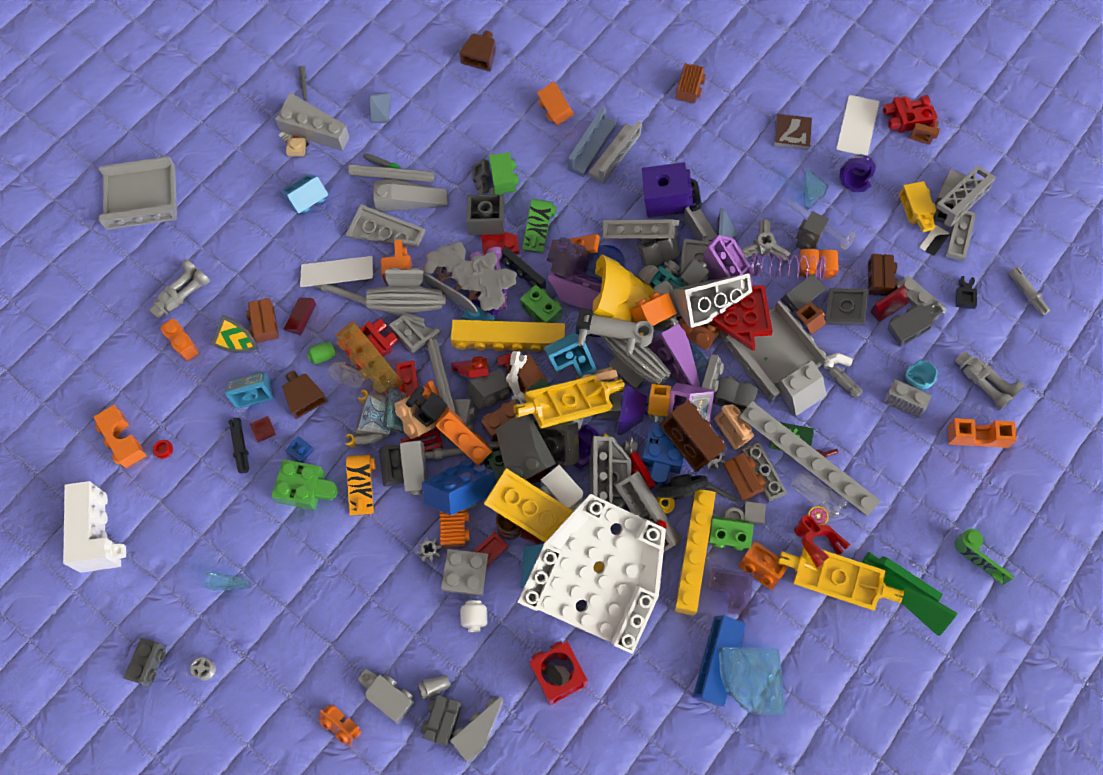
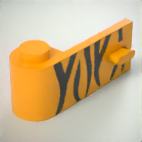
[346,454,376,515]

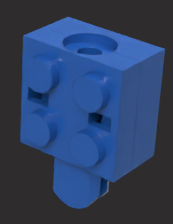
[642,421,684,486]

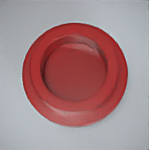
[153,440,173,459]

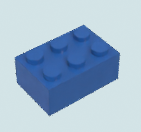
[422,460,496,515]

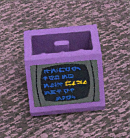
[668,383,715,423]

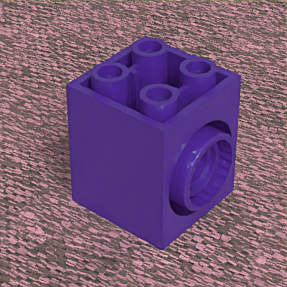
[642,162,693,218]

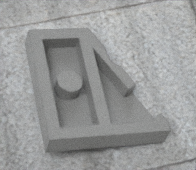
[389,315,441,354]

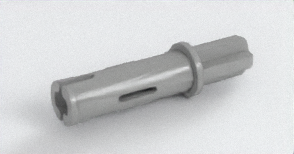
[1008,267,1050,316]

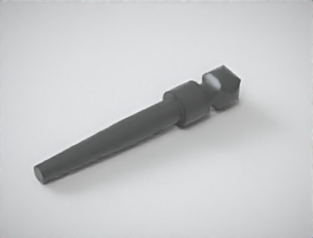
[299,66,307,101]
[704,482,738,502]

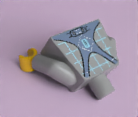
[345,390,403,448]

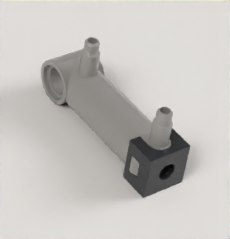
[576,308,653,355]

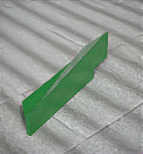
[861,552,958,636]

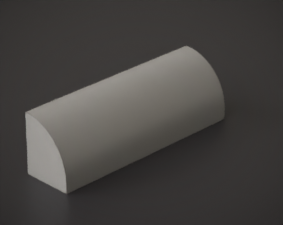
[615,471,681,552]

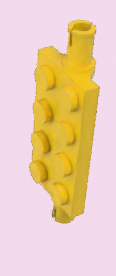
[513,375,625,428]
[778,546,904,611]

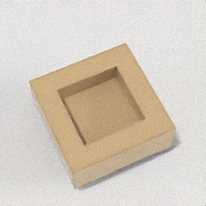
[286,138,306,157]

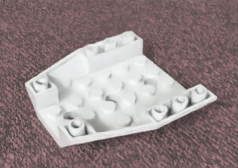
[518,494,666,654]

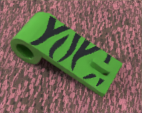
[522,198,557,253]
[955,529,1015,585]

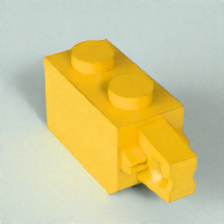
[899,181,936,232]

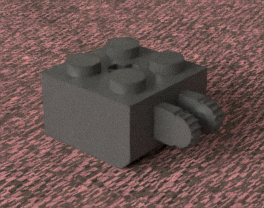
[466,188,505,235]

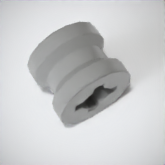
[190,657,216,681]

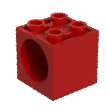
[529,641,588,706]

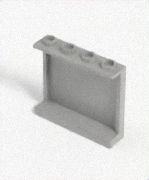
[99,157,177,230]
[723,300,828,402]

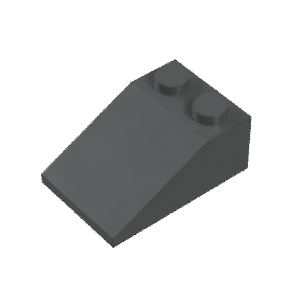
[495,414,556,480]

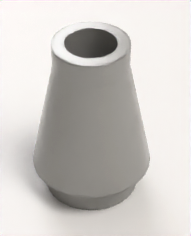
[417,675,450,700]

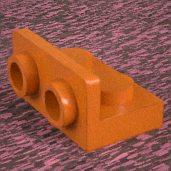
[738,541,788,590]

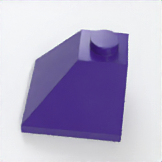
[617,385,649,435]

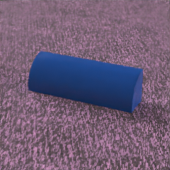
[692,615,746,707]

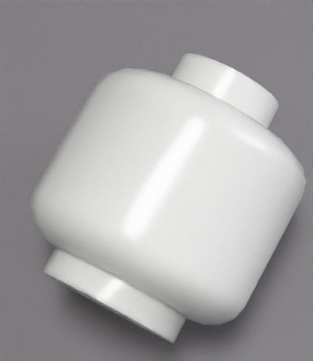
[460,600,487,632]

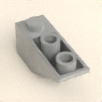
[450,697,504,763]

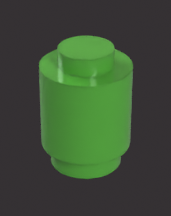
[307,341,336,365]

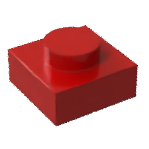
[496,352,512,368]

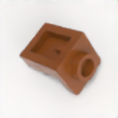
[910,120,940,145]

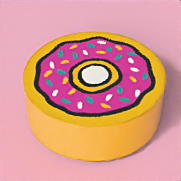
[807,506,829,526]

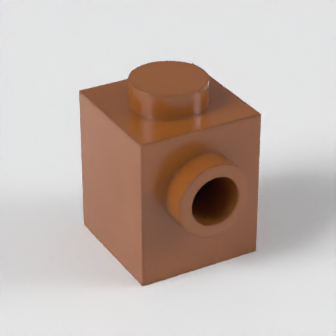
[796,301,826,335]

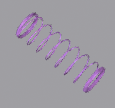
[751,253,825,280]

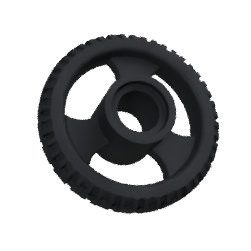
[657,474,708,499]

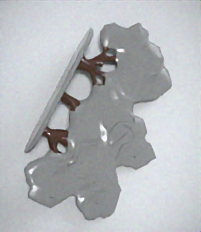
[423,242,517,314]

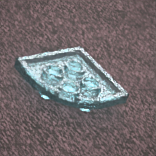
[719,647,786,715]

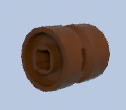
[496,513,523,540]

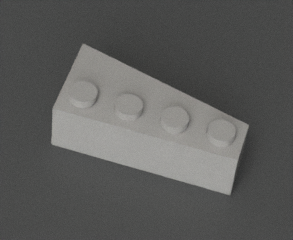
[275,93,350,151]

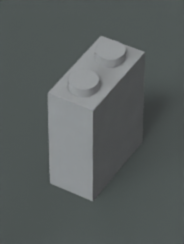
[400,441,428,496]

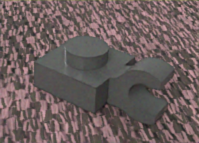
[472,159,490,193]

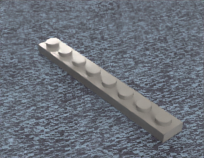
[739,401,880,516]

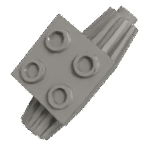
[366,268,446,312]
[601,336,671,389]

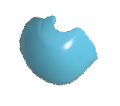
[905,360,938,390]

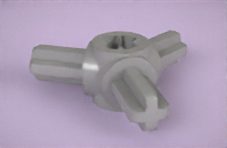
[741,219,790,261]

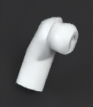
[823,353,853,370]

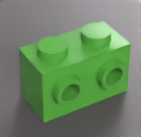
[489,152,519,194]
[520,285,562,323]
[709,515,754,551]

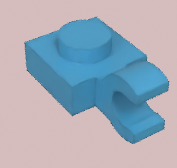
[462,304,495,321]

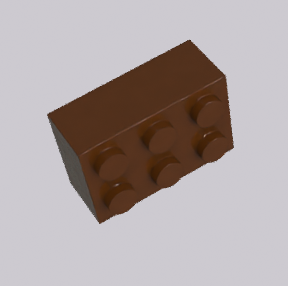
[659,400,727,472]

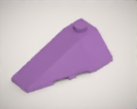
[647,323,701,387]

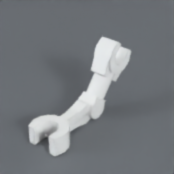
[506,351,527,404]

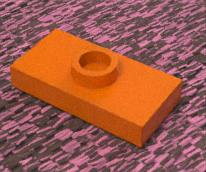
[563,234,600,258]

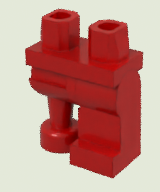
[883,95,938,133]
[339,318,398,372]

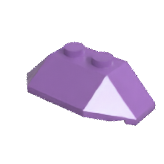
[703,235,753,286]
[548,268,602,311]

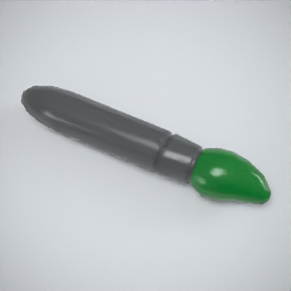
[363,154,401,169]

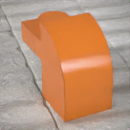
[381,240,412,283]

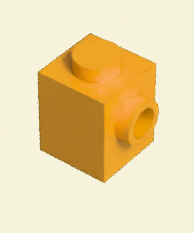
[648,384,671,417]

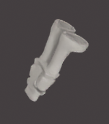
[149,259,211,319]
[955,351,1025,410]

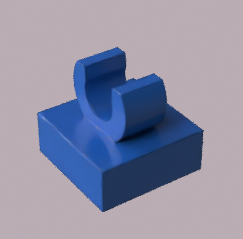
[285,436,314,463]

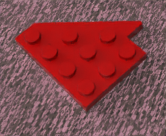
[710,285,773,351]

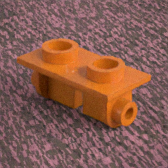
[319,704,361,747]

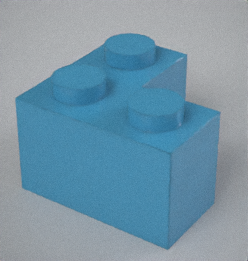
[544,332,598,378]

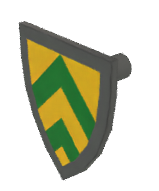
[211,315,258,353]

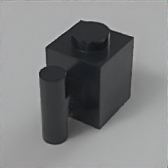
[406,386,447,427]

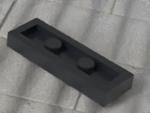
[501,247,546,289]

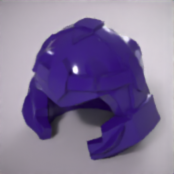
[840,154,876,192]

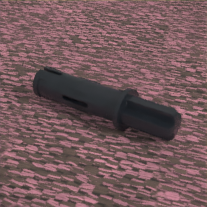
[228,418,249,473]

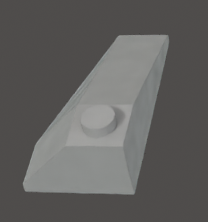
[373,179,448,212]
[673,273,752,328]

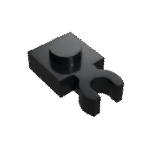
[956,276,977,309]

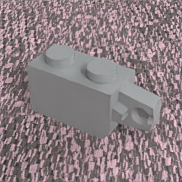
[358,669,415,724]

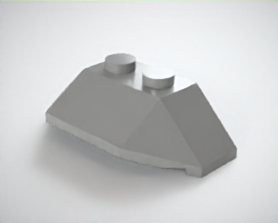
[589,436,631,508]

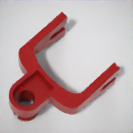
[794,515,851,568]

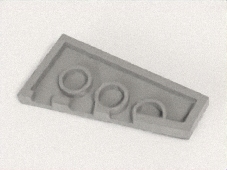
[345,205,426,247]

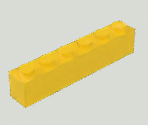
[451,320,565,353]
[674,489,716,616]

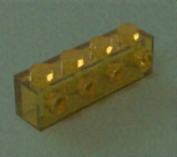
[335,321,403,396]

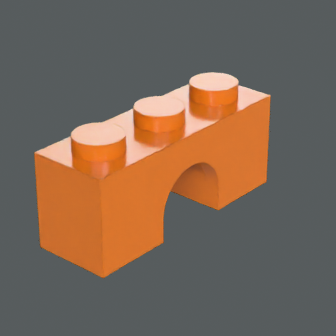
[93,405,147,468]
[435,406,492,465]
[947,418,1017,448]

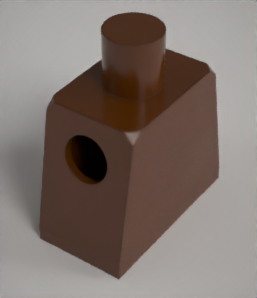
[459,30,496,72]
[282,371,328,419]

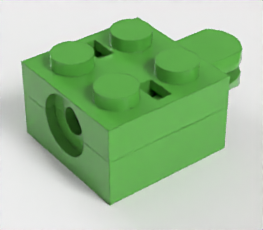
[271,459,338,511]

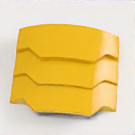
[592,254,655,335]

